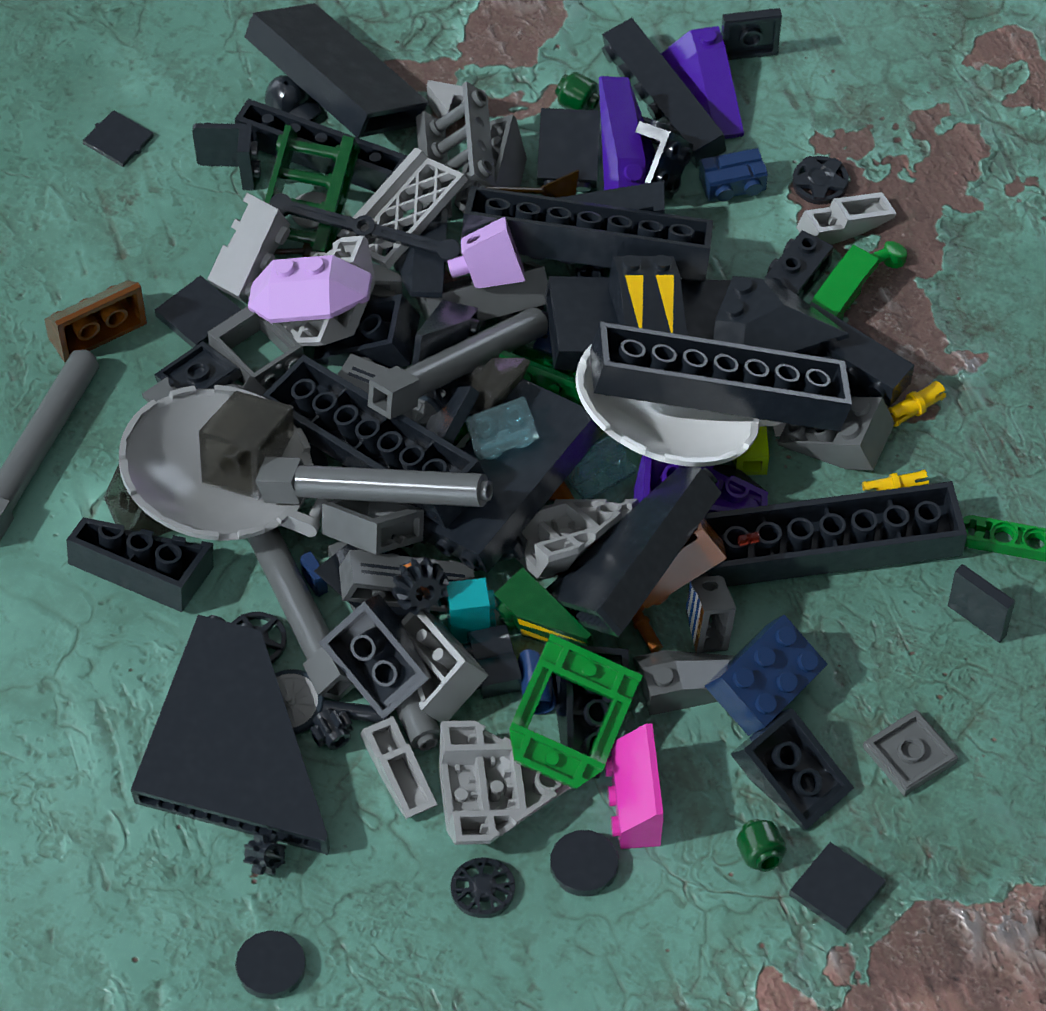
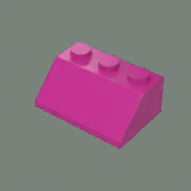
[605,723,663,849]

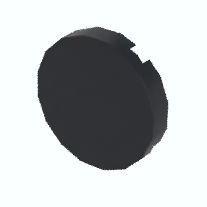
[550,830,618,896]
[235,930,306,999]

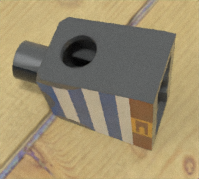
[686,572,736,653]

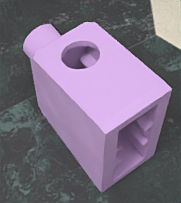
[447,217,525,288]

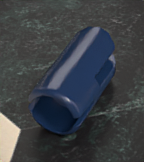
[518,649,557,715]

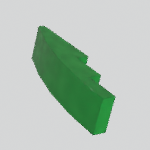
[801,244,879,354]

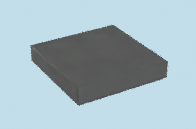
[863,709,958,796]

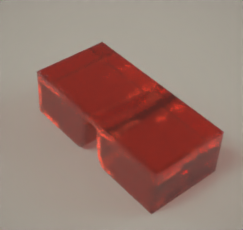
[738,532,760,546]

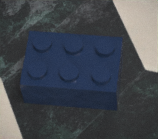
[705,615,828,736]

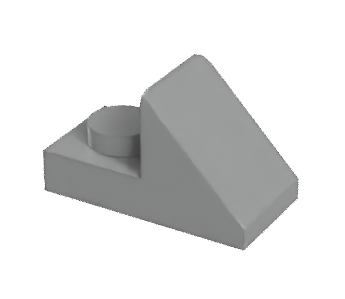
[427,80,486,129]

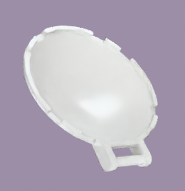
[576,344,781,467]

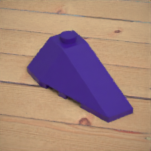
[661,26,744,139]
[599,76,656,190]
[634,455,768,513]

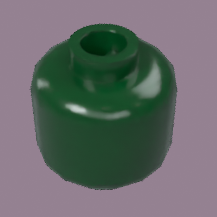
[555,72,600,110]
[736,819,786,872]

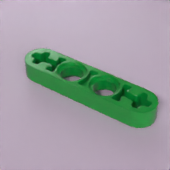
[963,515,1046,562]

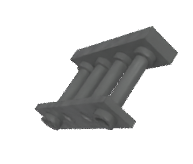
[416,81,495,218]

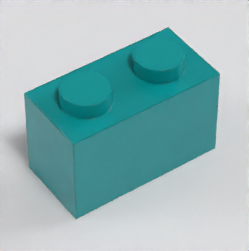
[446,578,496,643]

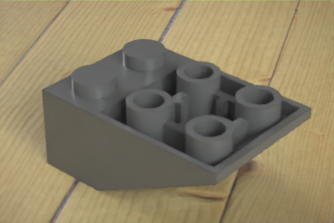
[777,397,895,470]

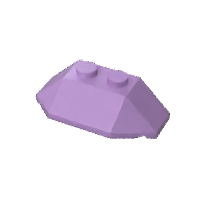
[248,255,372,323]

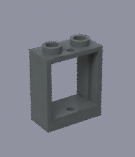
[208,306,304,390]
[322,499,424,555]

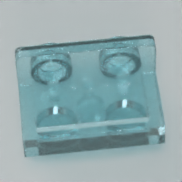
[465,397,539,460]

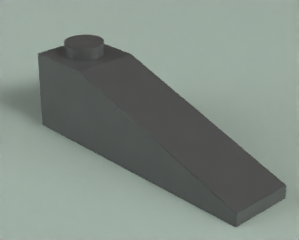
[633,650,734,716]

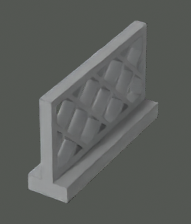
[337,147,468,269]

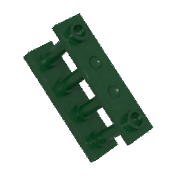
[264,125,360,252]

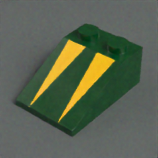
[494,567,594,646]

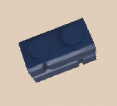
[699,148,768,202]

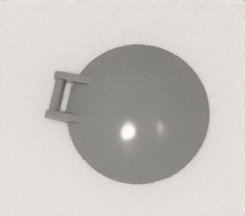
[119,385,331,541]

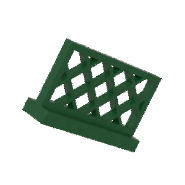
[492,346,584,407]

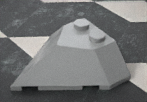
[281,236,376,346]
[516,499,638,579]
[439,721,570,845]

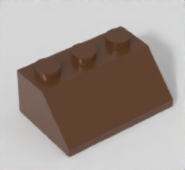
[44,280,147,363]

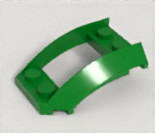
[509,634,643,789]

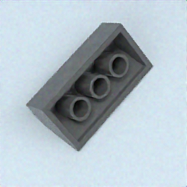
[416,261,548,327]

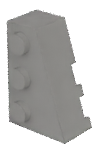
[207,193,291,303]
[401,609,488,723]

